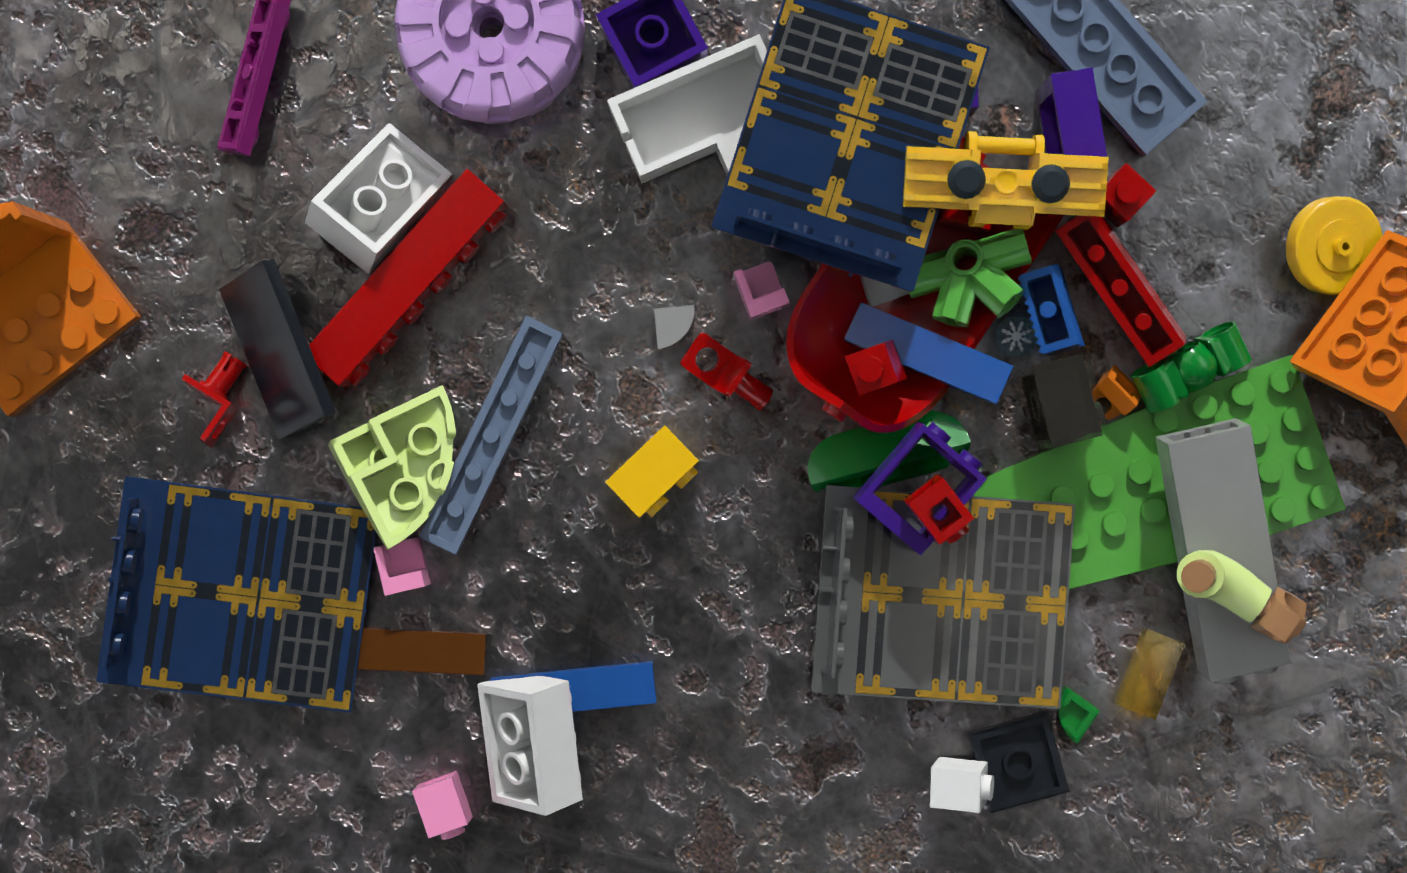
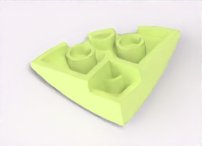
[328,385,456,550]

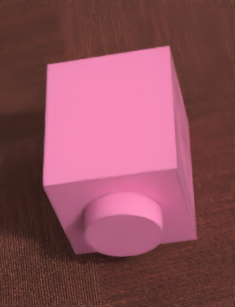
[412,771,473,840]

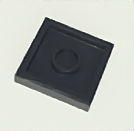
[967,711,1070,813]

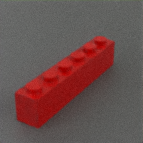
[309,168,508,388]

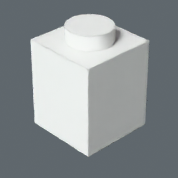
[930,757,994,813]

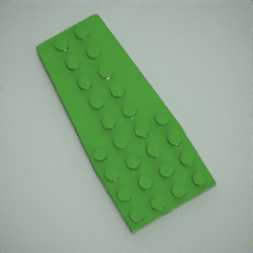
[973,355,1346,589]

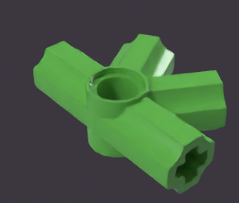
[909,229,1032,327]

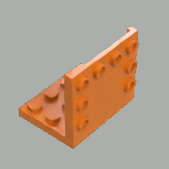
[0,201,141,417]
[1289,230,1407,447]

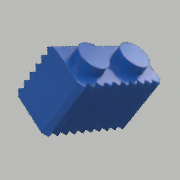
[1018,264,1085,356]

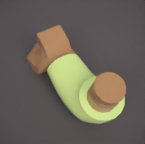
[1177,550,1307,644]

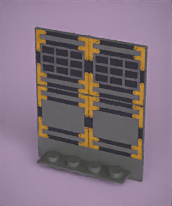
[811,485,1075,709]

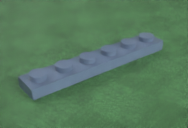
[419,316,564,555]

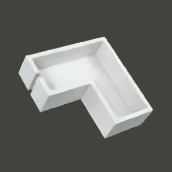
[607,34,767,184]

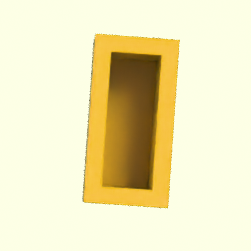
[605,425,699,518]

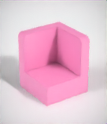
[733,262,790,321]
[374,537,431,596]

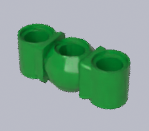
[1131,321,1252,413]

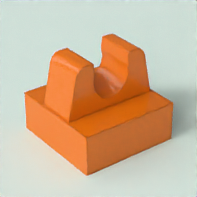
[1088,364,1141,420]

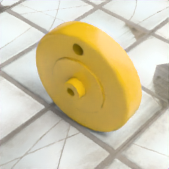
[1286,196,1383,295]

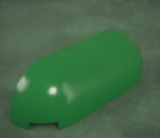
[807,411,971,492]

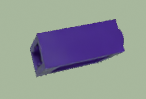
[1035,67,1109,167]
[853,422,987,556]

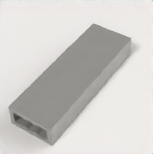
[1155,418,1291,684]

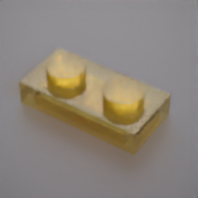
[1114,627,1185,720]

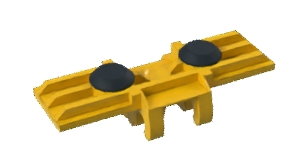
[903,131,1109,229]

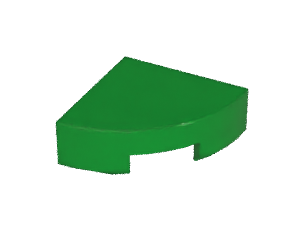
[1057,685,1100,744]

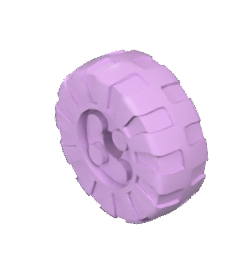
[394,0,585,124]

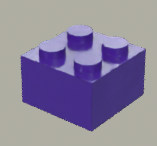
[596,0,708,89]

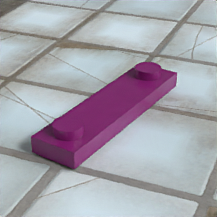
[217,0,291,156]

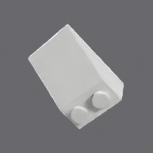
[305,123,453,274]

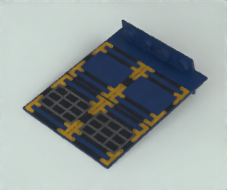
[711,0,990,292]
[96,476,376,712]

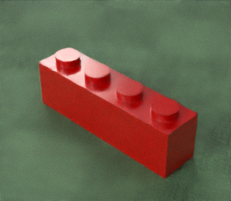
[1055,215,1186,367]

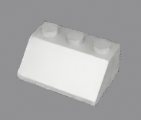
[477,676,583,816]

